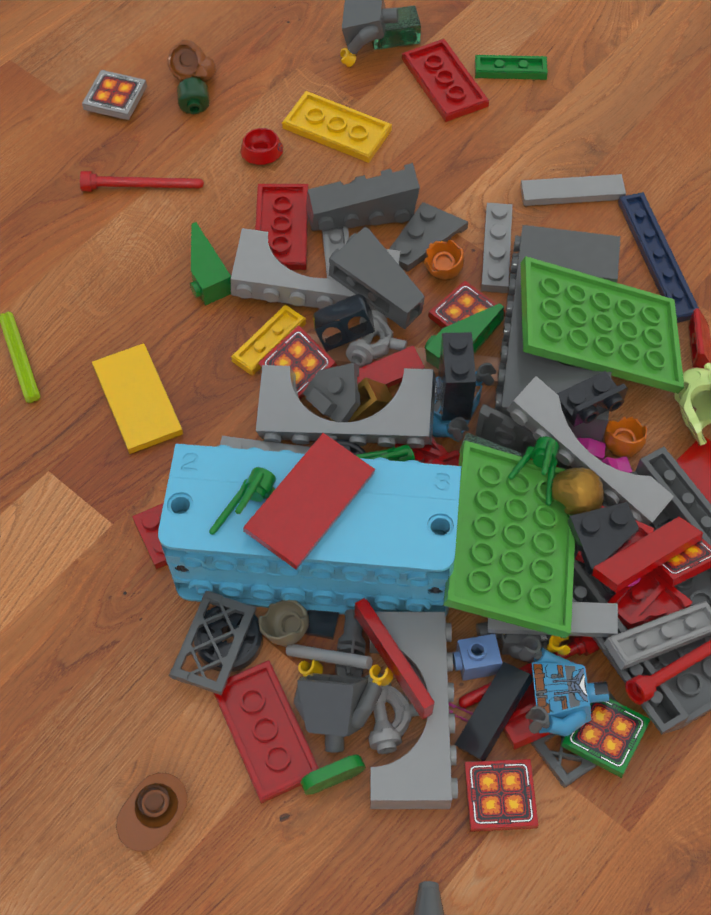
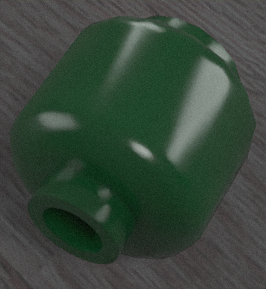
[177,77,210,114]

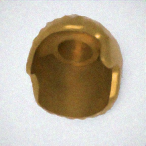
[552,467,604,515]

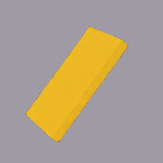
[282,91,392,163]
[92,343,183,454]

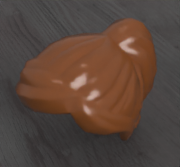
[167,40,216,82]

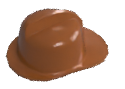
[116,772,188,851]

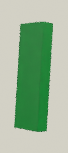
[475,55,548,80]

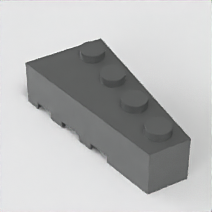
[306,163,420,231]

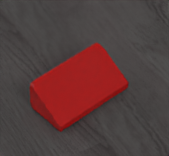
[688,308,711,368]

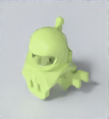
[674,363,711,446]

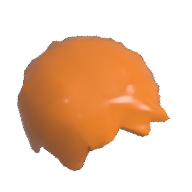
[424,240,465,280]
[604,416,647,458]

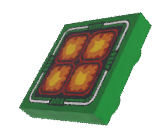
[561,698,651,778]

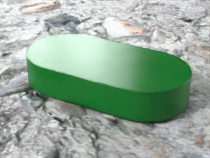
[300,755,366,795]

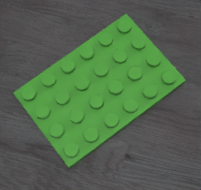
[520,256,684,394]
[443,440,575,639]

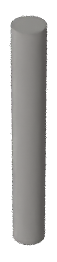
[286,644,373,670]

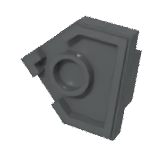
[303,363,361,422]

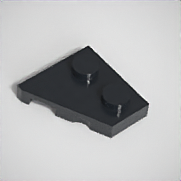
[567,502,639,574]

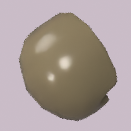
[258,600,309,646]

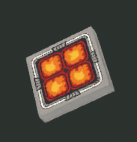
[82,70,147,120]

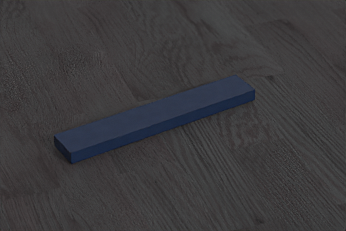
[618,192,699,323]

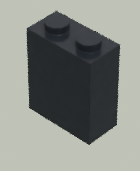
[438,332,476,421]

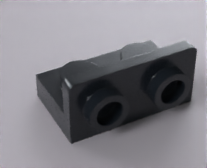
[557,371,628,427]

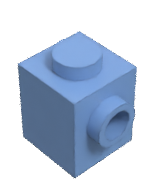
[452,634,502,681]

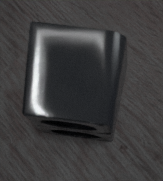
[313,294,375,352]

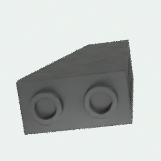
[329,227,425,329]

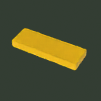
[231,304,306,376]

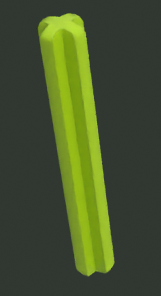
[0,311,40,403]

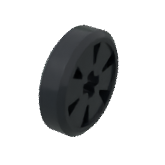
[194,606,263,672]

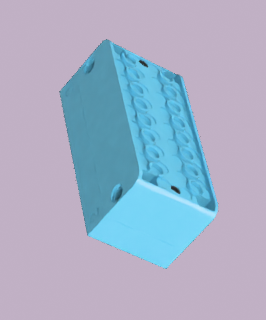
[158,444,461,617]

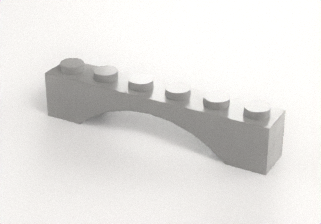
[506,376,674,525]

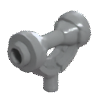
[346,310,407,366]
[365,673,419,754]

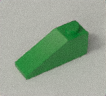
[190,222,231,306]
[425,303,504,369]

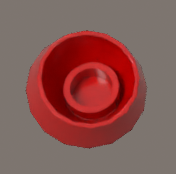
[240,128,283,165]

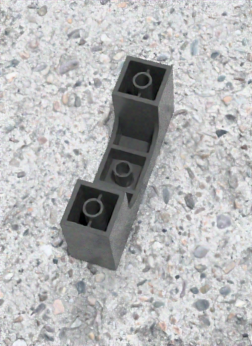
[494,225,621,442]

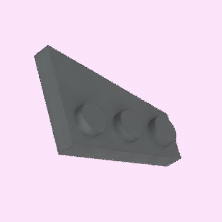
[390,202,468,272]

